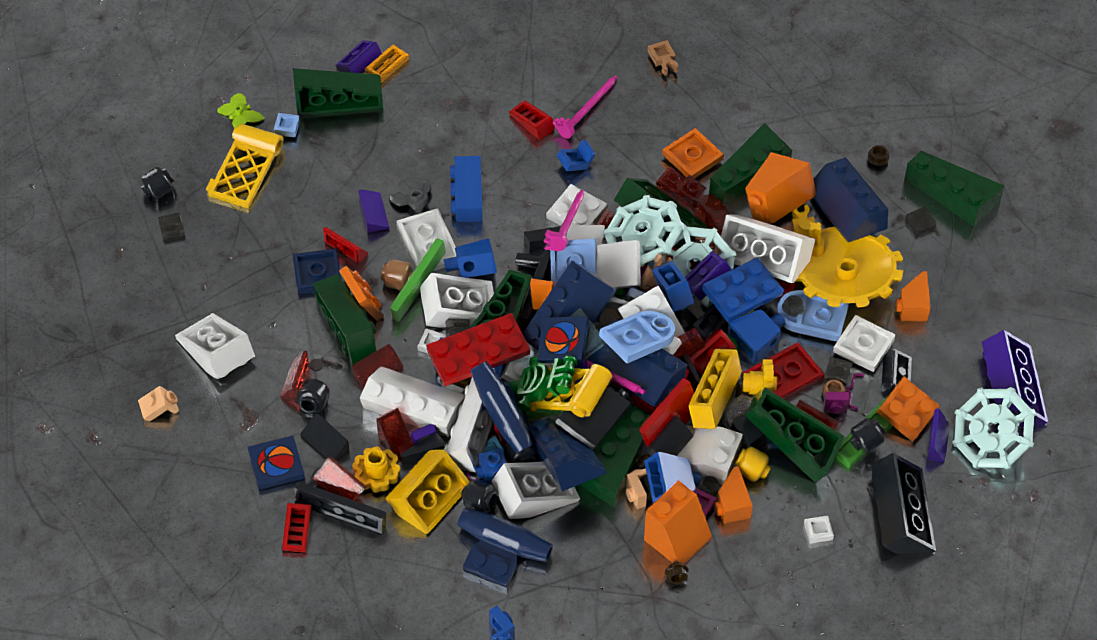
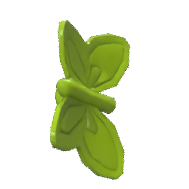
[217,93,264,129]

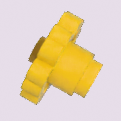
[743,359,777,395]
[352,446,401,493]

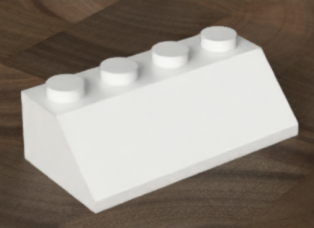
[721,215,815,283]
[360,366,465,438]
[444,368,495,472]

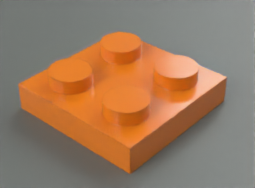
[662,128,724,181]
[339,266,384,321]
[876,376,940,441]

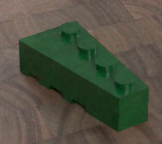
[293,68,383,116]
[709,123,792,208]
[904,151,1005,227]
[471,269,531,328]
[313,274,378,370]
[745,388,845,483]
[580,405,650,508]

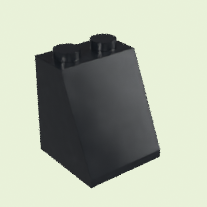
[555,379,636,450]

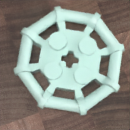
[603,195,685,267]
[657,225,737,307]
[952,387,1036,470]

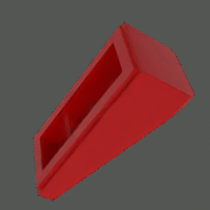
[509,100,555,140]
[282,503,312,553]

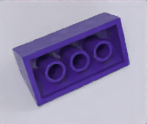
[982,330,1048,427]

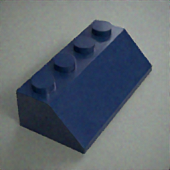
[813,157,888,242]
[522,261,616,350]
[584,319,687,407]
[527,418,606,492]

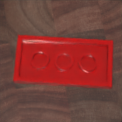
[426,313,530,387]

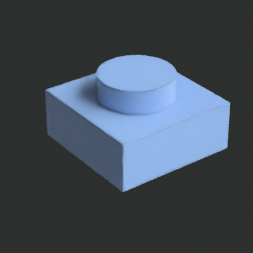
[274,113,300,137]

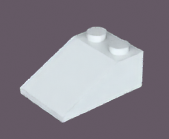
[420,273,494,328]
[618,286,692,356]
[175,313,255,379]
[677,425,743,485]
[492,462,580,519]

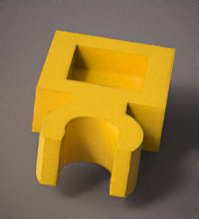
[792,205,816,236]

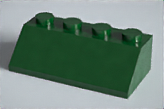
[614,178,712,249]

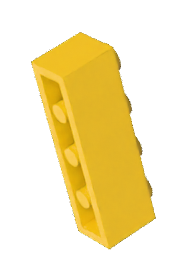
[688,349,742,429]

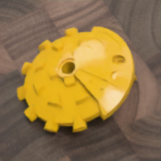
[796,222,903,308]

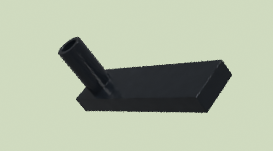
[516,249,551,332]
[294,468,386,534]

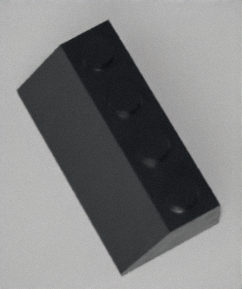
[871,453,936,555]

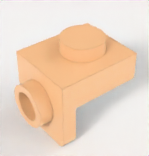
[138,386,179,422]
[626,468,649,510]

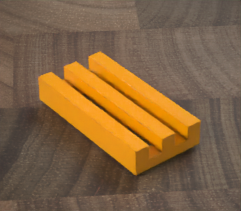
[365,44,409,83]

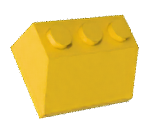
[385,450,470,534]

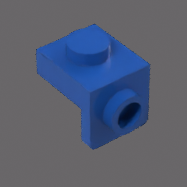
[557,140,595,171]
[475,448,506,485]
[489,605,515,640]

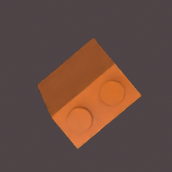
[745,152,816,224]
[644,480,712,565]

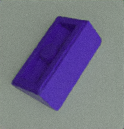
[335,40,382,73]
[358,190,389,233]
[685,250,732,301]
[927,408,950,462]

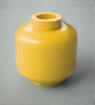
[734,447,771,482]

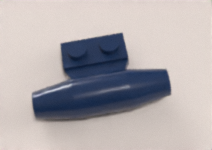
[470,361,533,453]
[457,508,553,588]

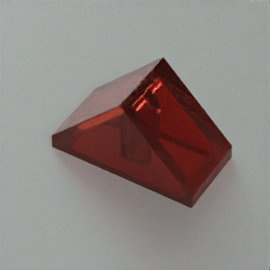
[376,408,414,459]

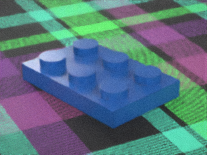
[702,257,784,322]

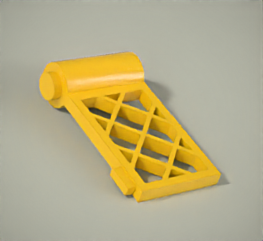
[206,124,283,209]
[529,364,612,417]

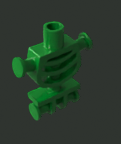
[509,356,577,412]

